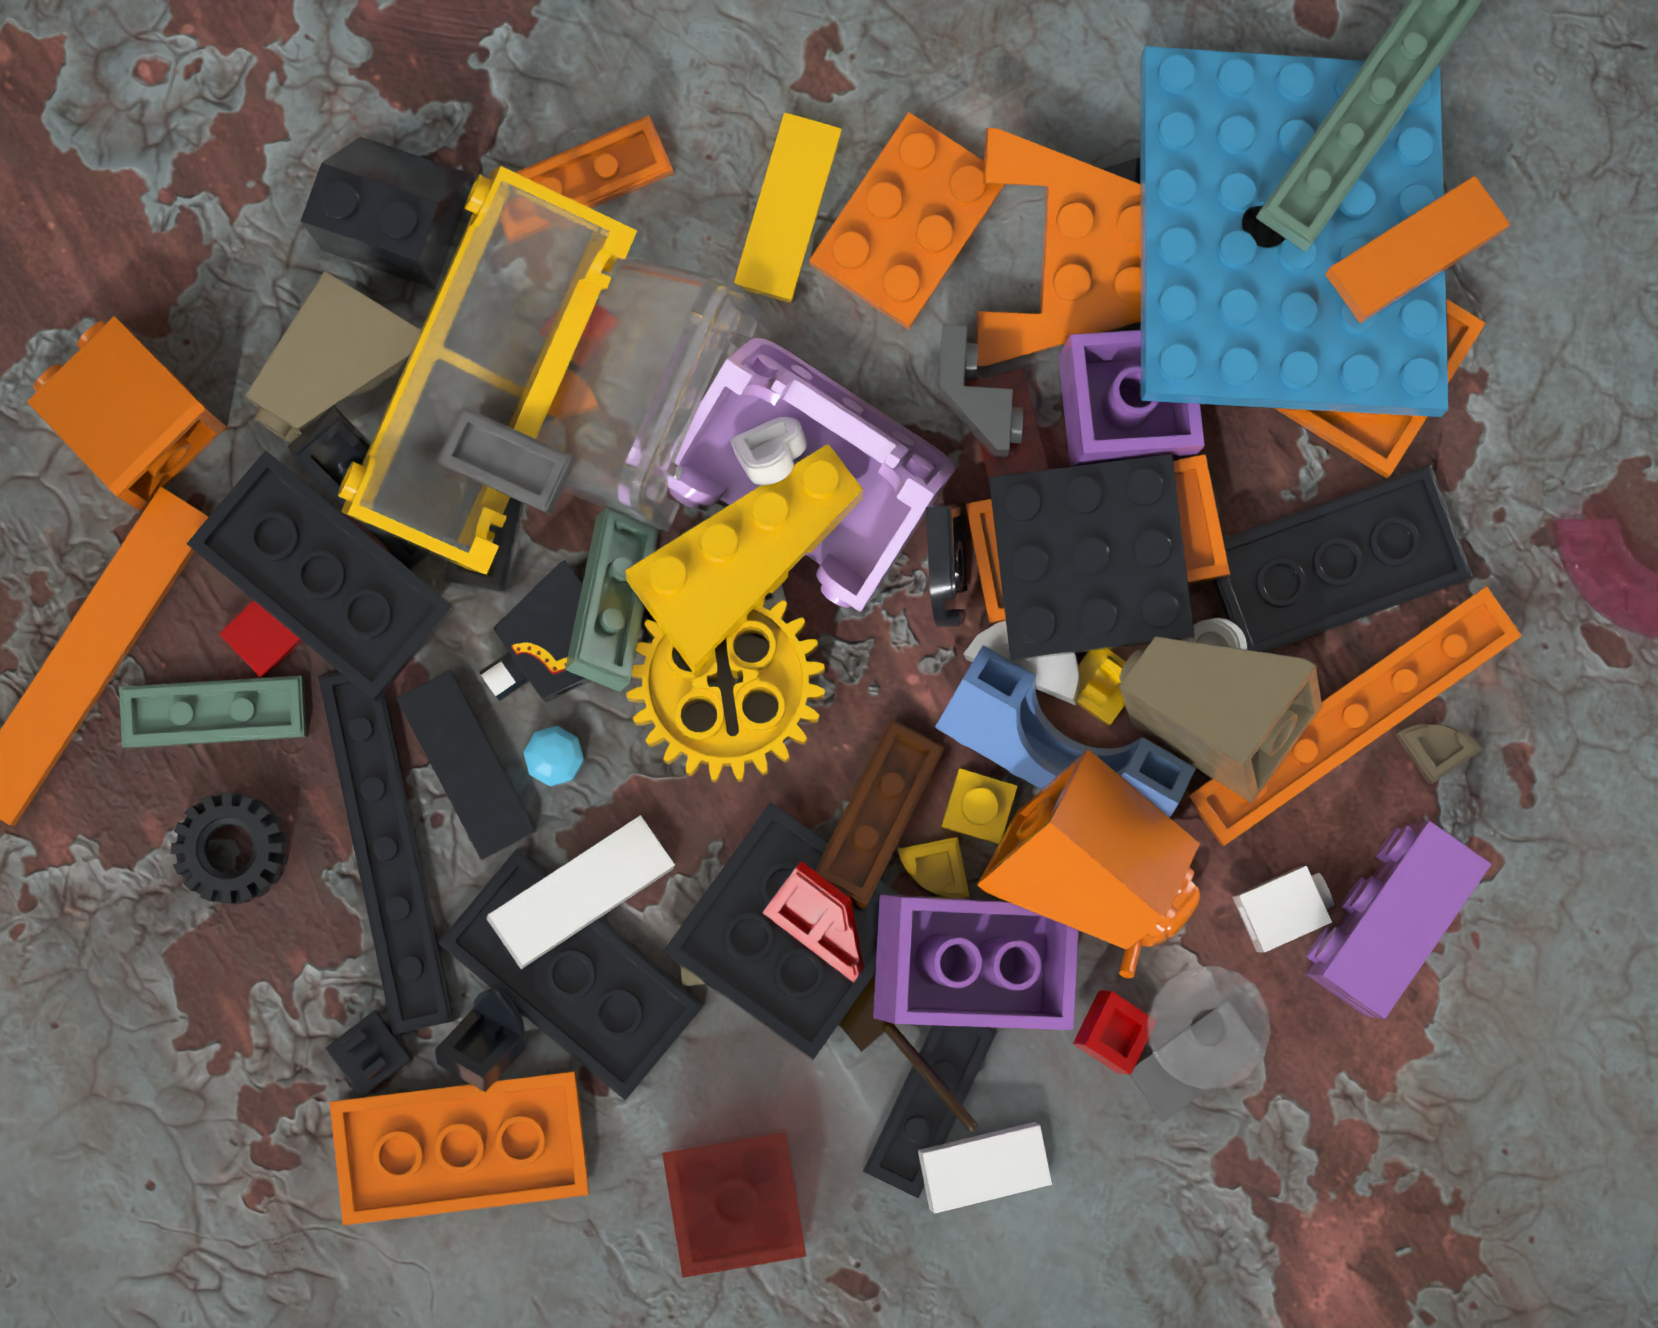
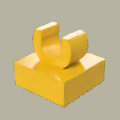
[1076,649,1126,727]

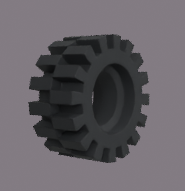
[171,793,289,904]

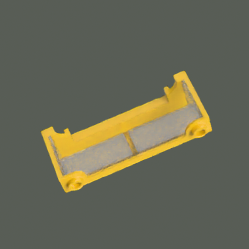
[338,166,637,575]

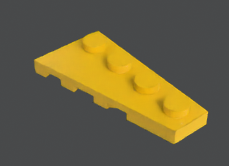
[625,444,863,674]

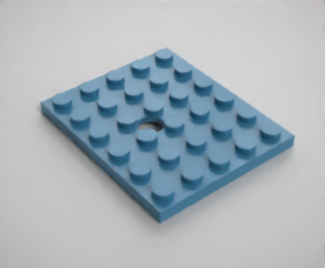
[1140,46,1448,417]

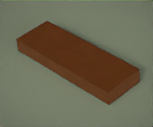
[815,719,945,909]

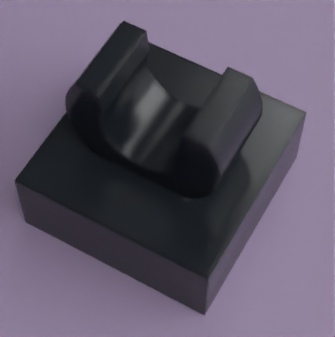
[325,1010,414,1097]

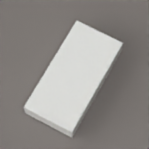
[918,1122,1052,1214]

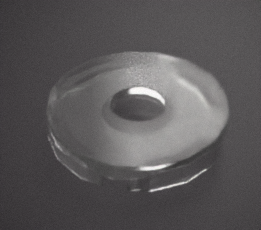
[1147,966,1271,1089]

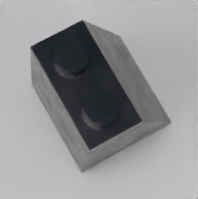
[301,137,475,289]

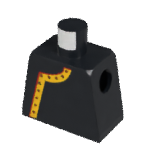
[479,560,592,702]

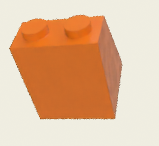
[27,316,227,512]
[977,749,1200,950]

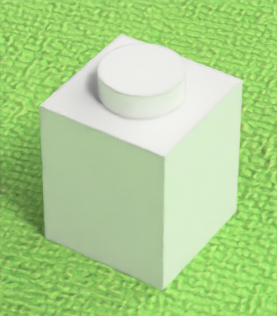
[1232,866,1334,952]

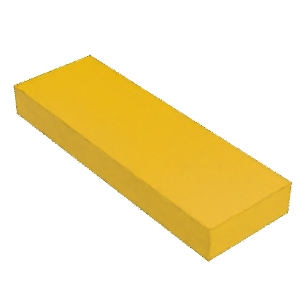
[734,112,842,304]

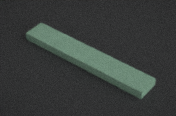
[1256,0,1482,252]

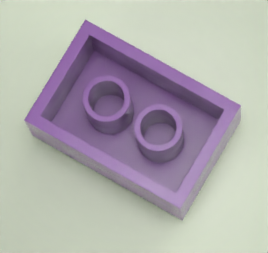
[1305,821,1492,1019]
[873,894,1078,1030]

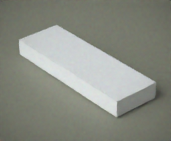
[487,815,675,969]

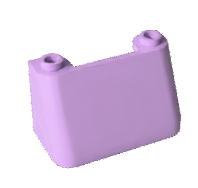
[656,338,955,612]

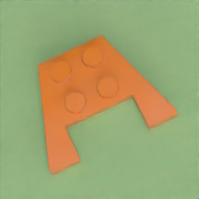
[975,128,1141,366]

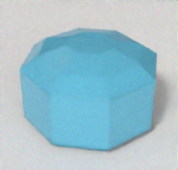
[523,726,585,787]

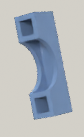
[935,645,1196,818]

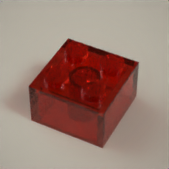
[662,1128,807,1278]

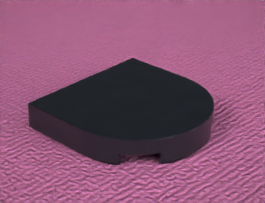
[926,502,968,627]

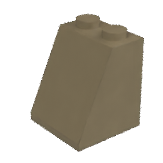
[245,271,441,444]
[1119,637,1322,803]

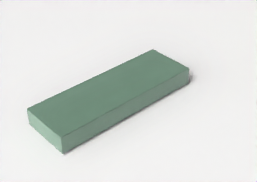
[565,507,659,692]
[119,676,308,749]

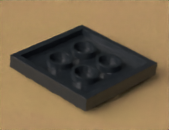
[989,454,1195,661]
[663,802,900,1061]

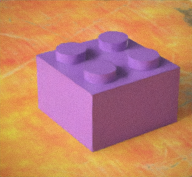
[1058,330,1205,467]

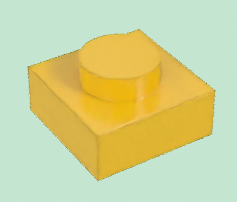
[941,768,1018,845]

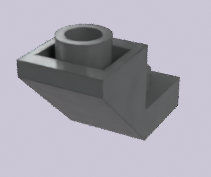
[938,324,1023,459]

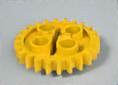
[626,597,825,782]

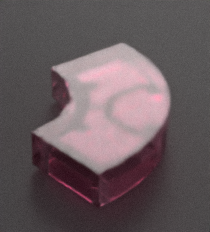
[1553,519,1658,639]

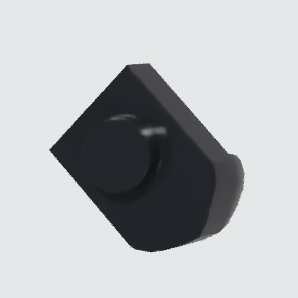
[435,988,527,1092]

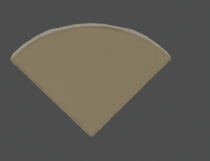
[1394,724,1482,785]

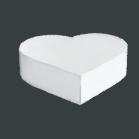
[730,417,807,485]

